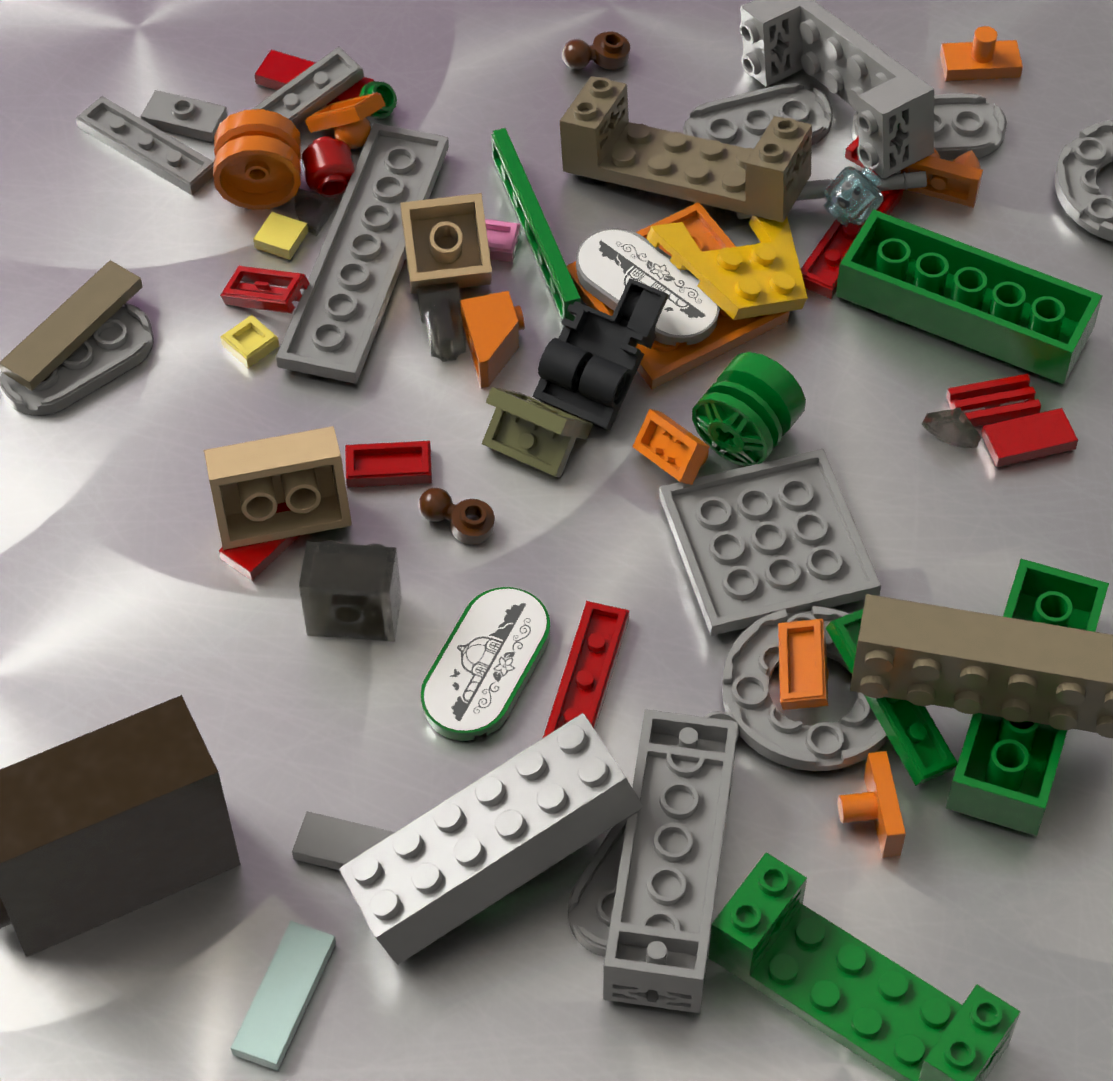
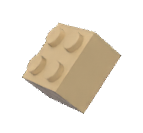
[400,193,492,294]

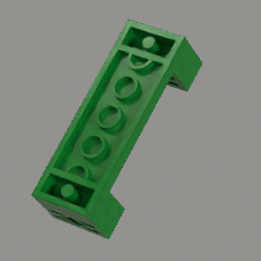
[708,852,1021,1081]

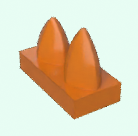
[900,148,983,208]

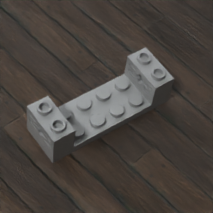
[739,0,934,179]
[603,709,738,1013]

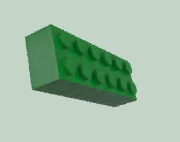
[836,209,1103,384]
[946,559,1109,836]

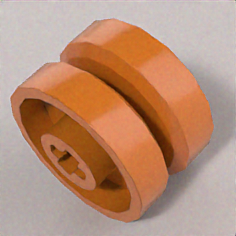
[213,109,301,210]

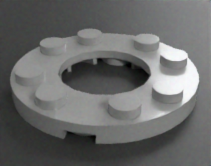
[1054,120,1113,242]
[722,606,889,771]

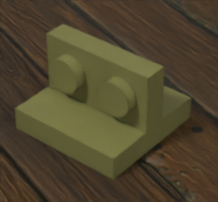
[482,387,593,477]

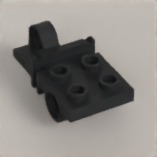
[532,278,669,431]

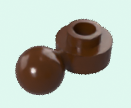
[562,32,630,70]
[418,488,495,545]

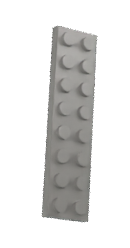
[276,123,449,384]

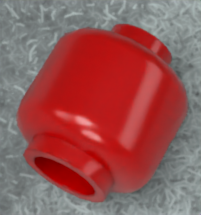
[301,136,355,197]

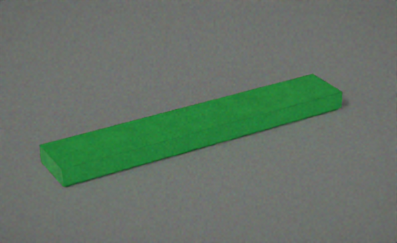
[491,128,581,322]

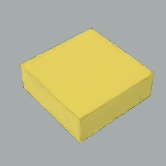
[253,212,308,260]
[220,315,279,368]

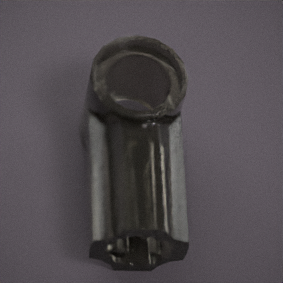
[417,282,466,362]

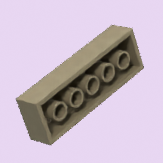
[850,594,1113,738]

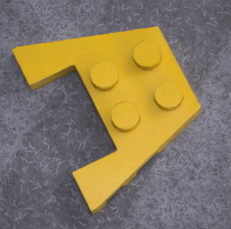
[646,216,808,320]

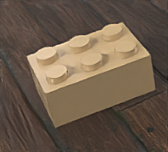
[204,426,352,550]

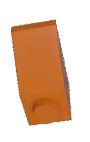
[460,291,525,388]

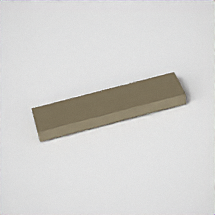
[0,260,143,391]

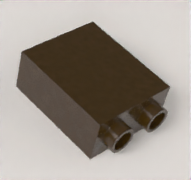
[0,695,241,957]

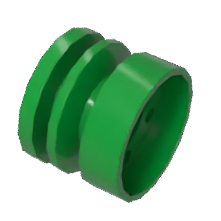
[692,352,806,466]

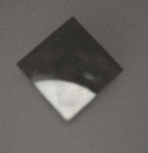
[299,540,402,642]

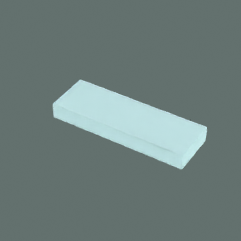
[231,921,336,1071]

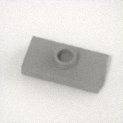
[140,90,228,142]

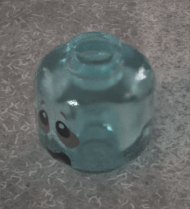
[823,166,883,227]

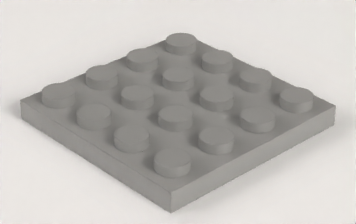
[659,449,881,636]

